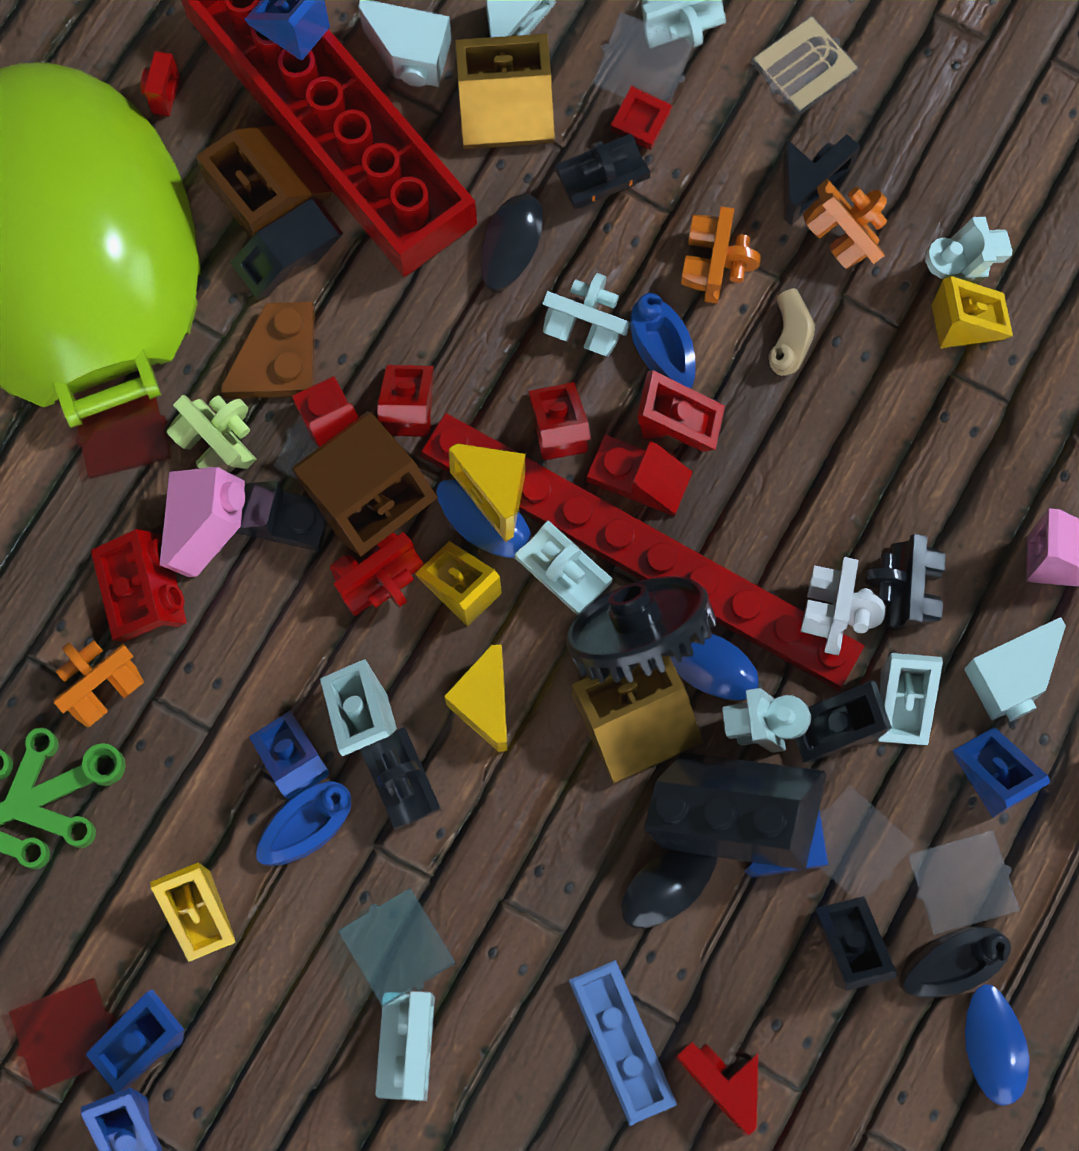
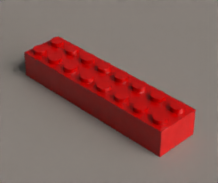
[181,0,477,278]

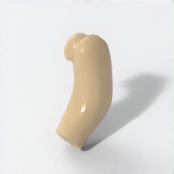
[768,288,815,376]

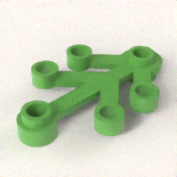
[0,728,126,870]

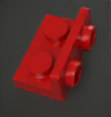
[91,529,187,642]

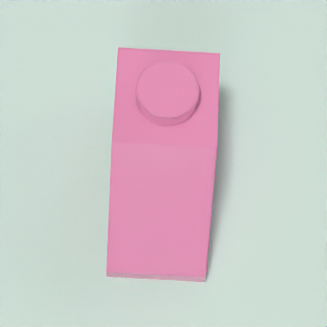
[159,467,245,577]
[1026,508,1079,587]

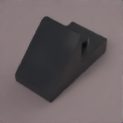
[783,134,860,226]
[236,480,328,552]
[795,681,892,763]
[816,896,897,991]

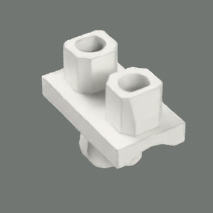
[801,557,885,656]

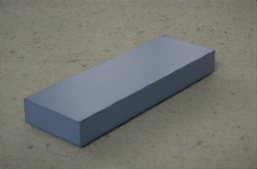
[569,960,677,1126]

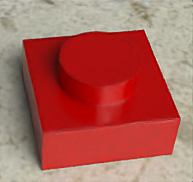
[141,51,180,117]
[611,86,672,151]

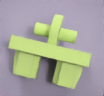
[166,395,257,473]

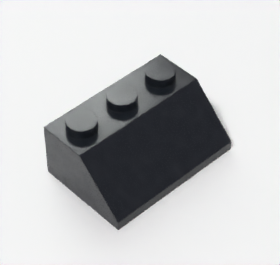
[644,753,827,870]

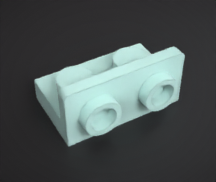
[376,991,435,1101]

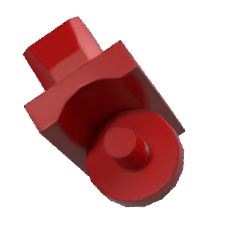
[330,532,424,617]

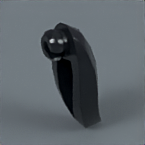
[481,194,543,293]
[621,850,717,928]
[899,927,1011,998]

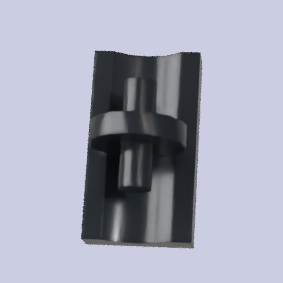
[555,134,651,209]
[865,534,946,631]
[360,727,441,831]

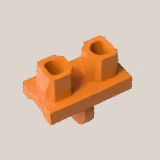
[803,178,887,269]
[681,206,761,304]
[53,640,144,728]

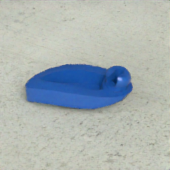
[630,293,695,389]
[436,480,531,558]
[670,634,758,701]
[256,781,351,866]
[965,984,1029,1106]

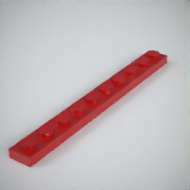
[421,413,865,691]

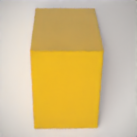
[931,276,1013,348]
[449,444,525,542]
[415,541,502,627]
[444,644,508,752]
[150,862,236,962]

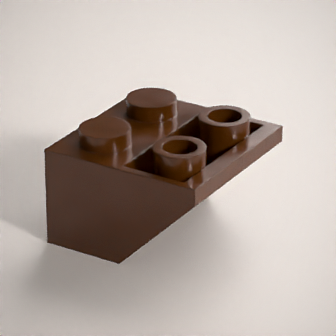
[196,125,332,238]
[291,411,438,556]

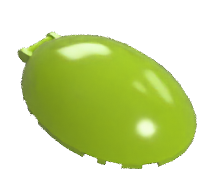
[0,62,200,428]

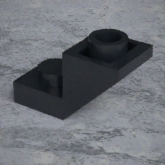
[230,198,344,299]

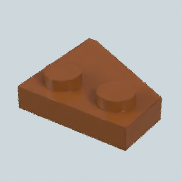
[222,302,315,399]

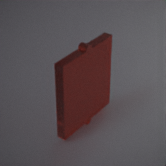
[75,395,171,478]
[9,978,114,1092]

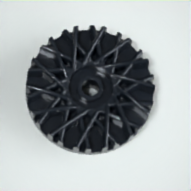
[566,576,717,684]

